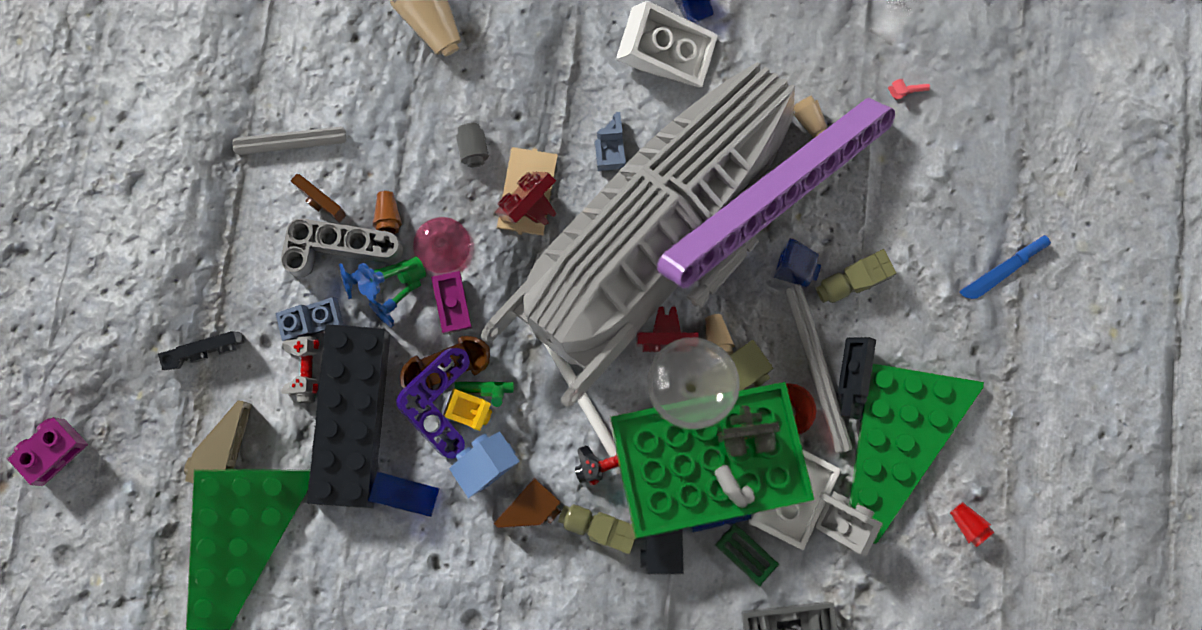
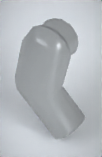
[715,465,755,507]

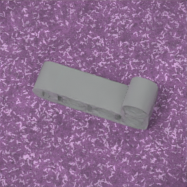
[281,219,403,278]

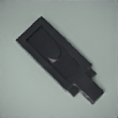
[158,331,244,371]
[837,337,876,420]

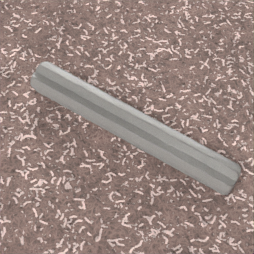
[233,127,346,155]

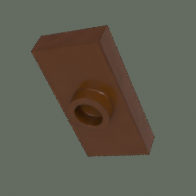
[290,174,346,223]

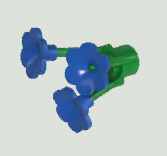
[339,256,426,328]

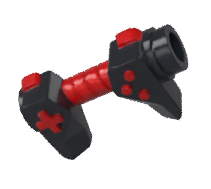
[575,446,619,485]

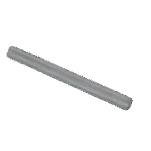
[786,284,852,454]

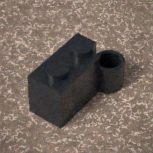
[640,529,684,574]

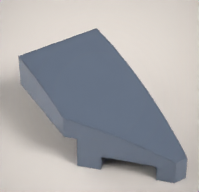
[595,112,626,171]

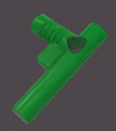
[455,381,514,407]

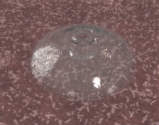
[647,338,739,429]

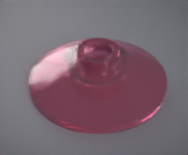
[413,217,471,273]

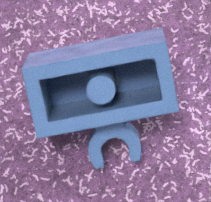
[449,431,520,498]

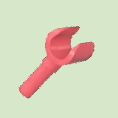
[888,78,930,100]

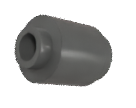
[456,123,489,168]

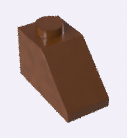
[494,478,562,528]

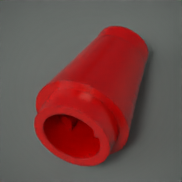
[950,502,994,548]

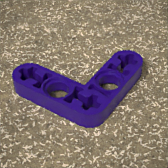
[397,348,469,459]

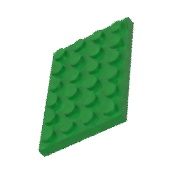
[609,382,815,539]

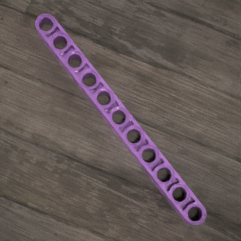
[657,98,895,288]

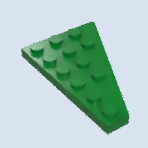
[849,364,984,544]
[185,469,310,630]

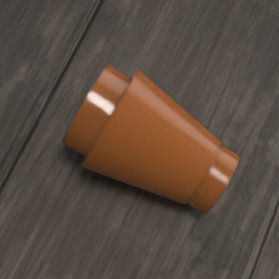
[373,191,402,235]

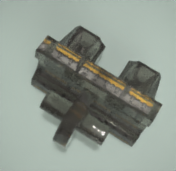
[718,405,779,458]

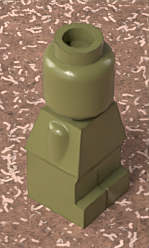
[816,249,897,303]
[558,504,635,554]

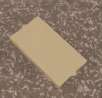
[497,147,558,236]

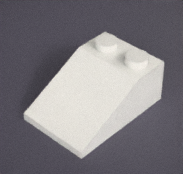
[616,1,718,88]

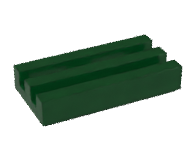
[714,523,780,587]

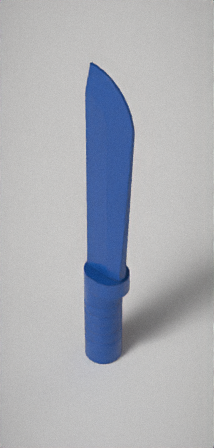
[959,235,1051,299]

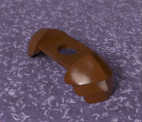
[400,336,490,397]

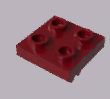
[494,171,556,225]
[636,306,698,353]

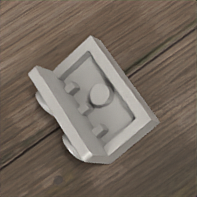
[814,492,883,556]

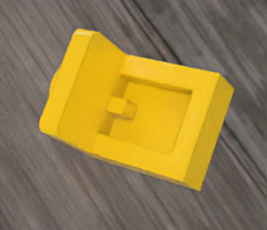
[443,388,492,431]

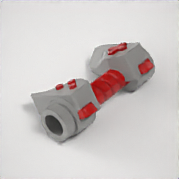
[281,337,319,403]

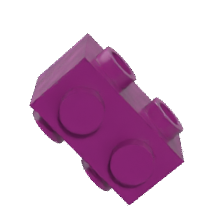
[7,417,88,486]

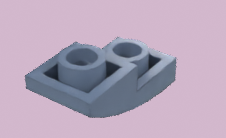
[275,297,344,341]

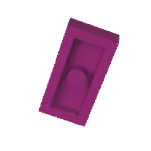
[431,271,472,334]

